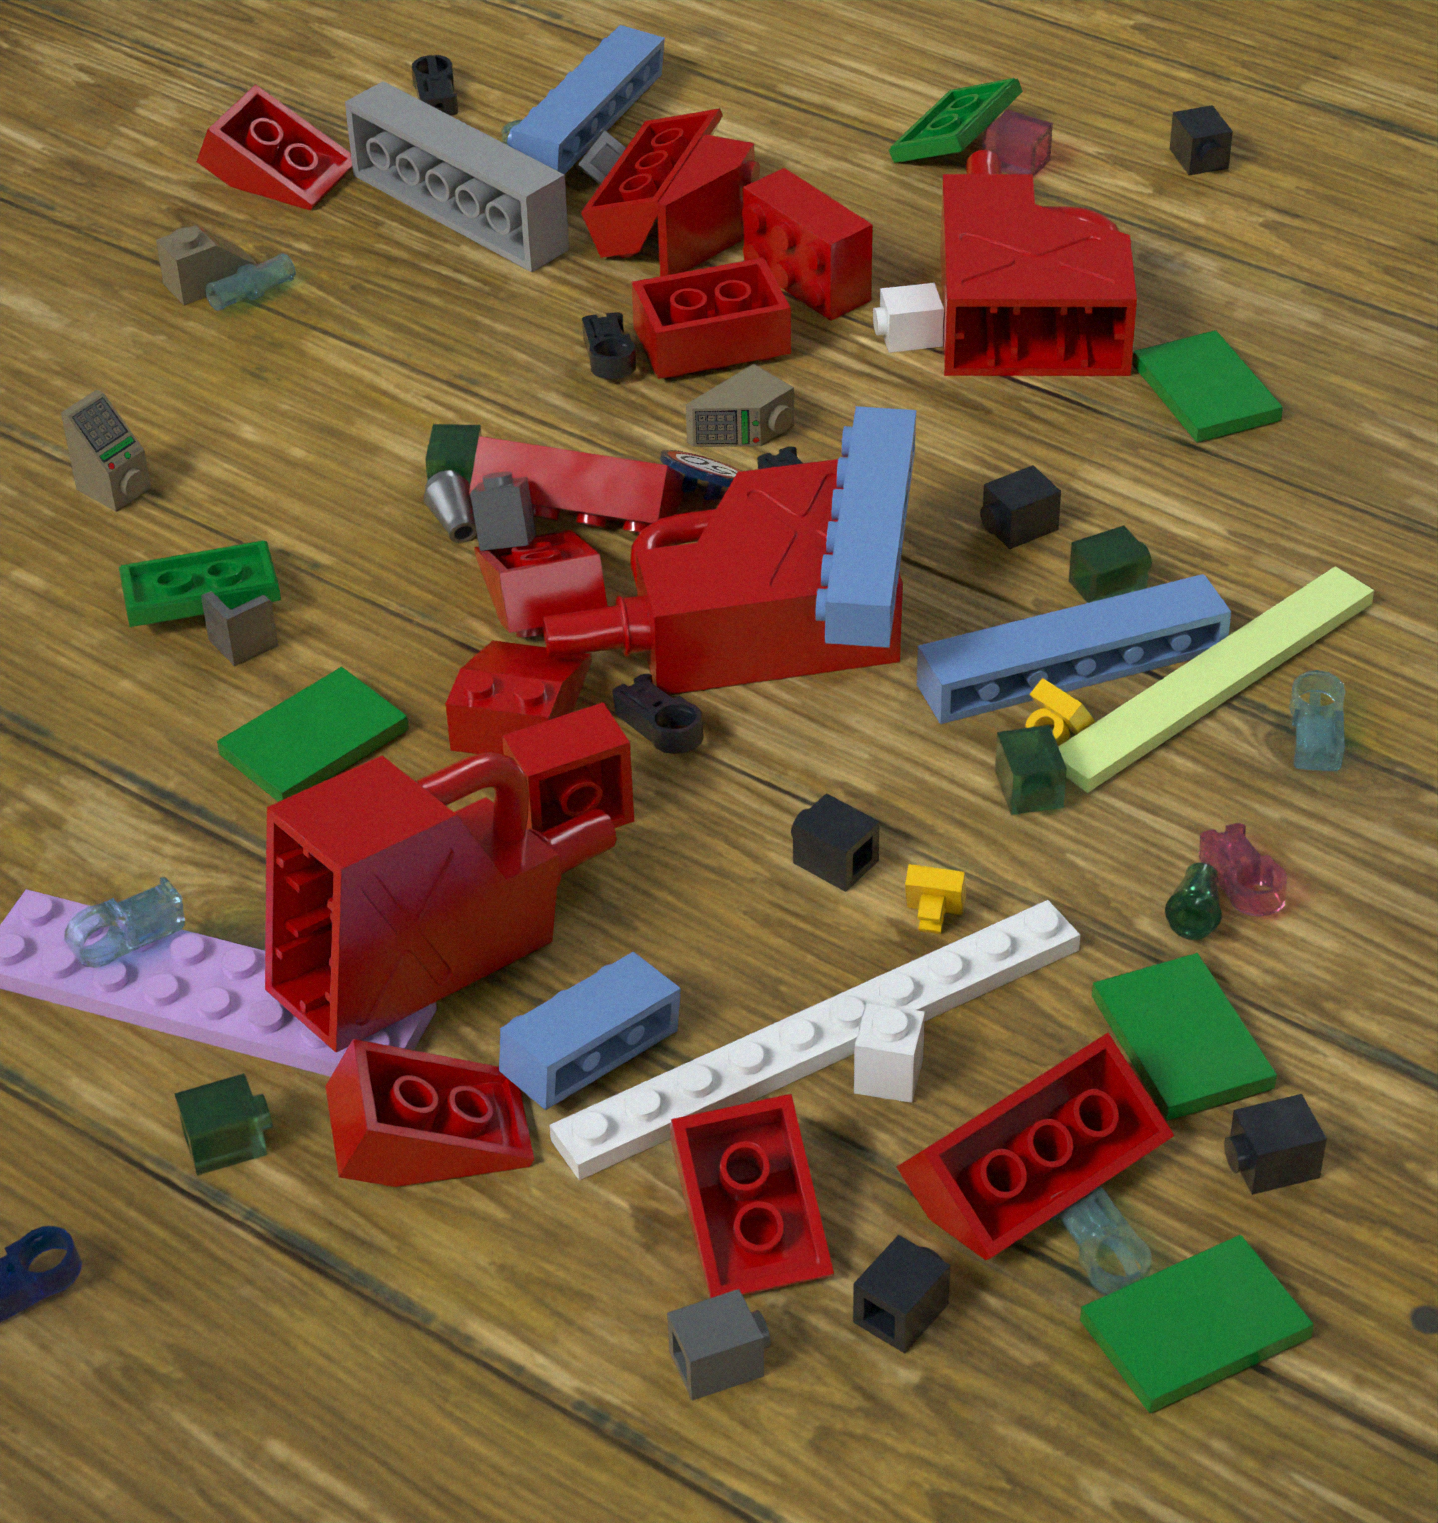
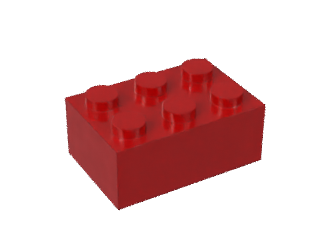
[742,168,873,321]
[631,257,791,379]

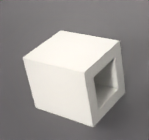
[873,283,944,353]
[854,1002,925,1103]

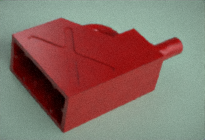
[940,150,1137,376]
[543,459,903,695]
[265,752,617,1053]

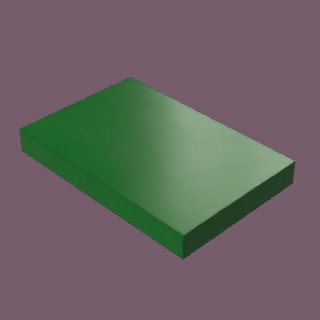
[889,78,1023,163]
[1132,330,1283,443]
[119,540,281,627]
[217,666,409,802]
[1092,953,1277,1121]
[1080,1234,1314,1414]

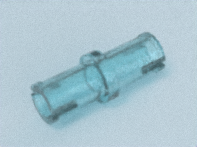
[205,253,296,311]

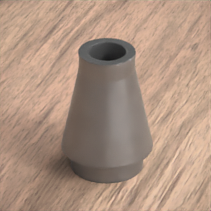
[424,470,477,543]

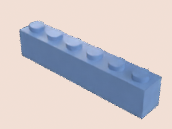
[507,25,665,174]
[816,406,917,648]
[917,574,1231,724]

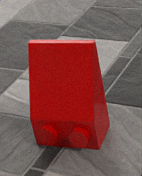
[196,84,353,211]
[657,134,760,276]
[474,529,608,637]
[445,640,592,755]
[325,1039,534,1187]
[670,1094,834,1298]

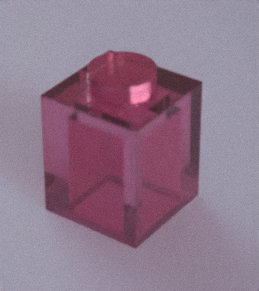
[983,110,1053,177]

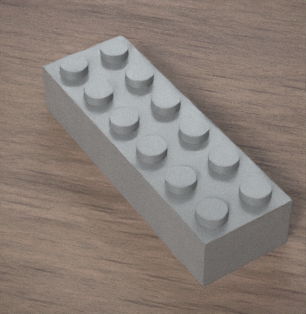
[345,81,569,272]

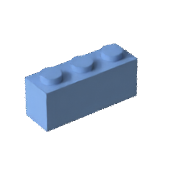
[499,952,681,1110]

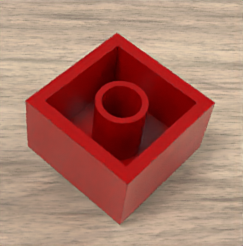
[502,702,635,833]

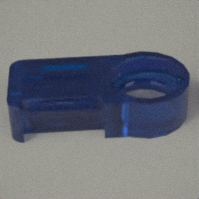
[0,1226,82,1323]

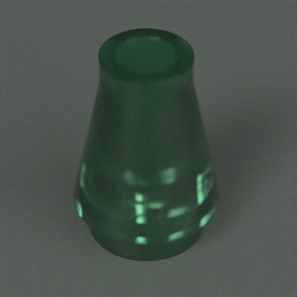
[1165,862,1222,940]

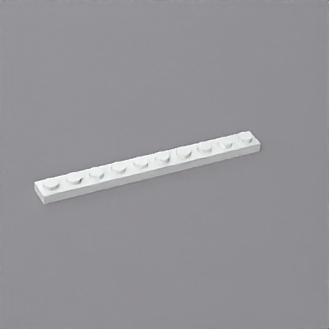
[549,900,1080,1180]

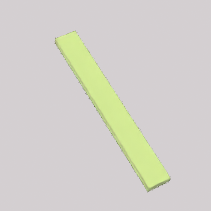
[1049,566,1374,793]

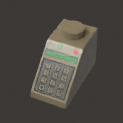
[156,225,263,305]
[686,364,794,447]
[61,390,151,512]

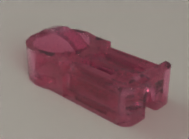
[1199,823,1287,917]

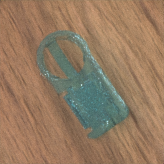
[1289,670,1346,771]
[64,877,185,968]
[1049,1185,1152,1296]

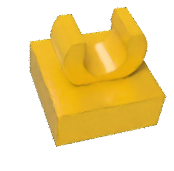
[1025,678,1096,749]
[905,864,966,934]

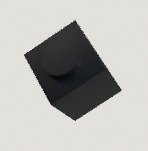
[1170,105,1233,176]
[980,465,1061,549]
[791,793,880,892]
[1224,1094,1327,1195]
[853,1234,951,1354]

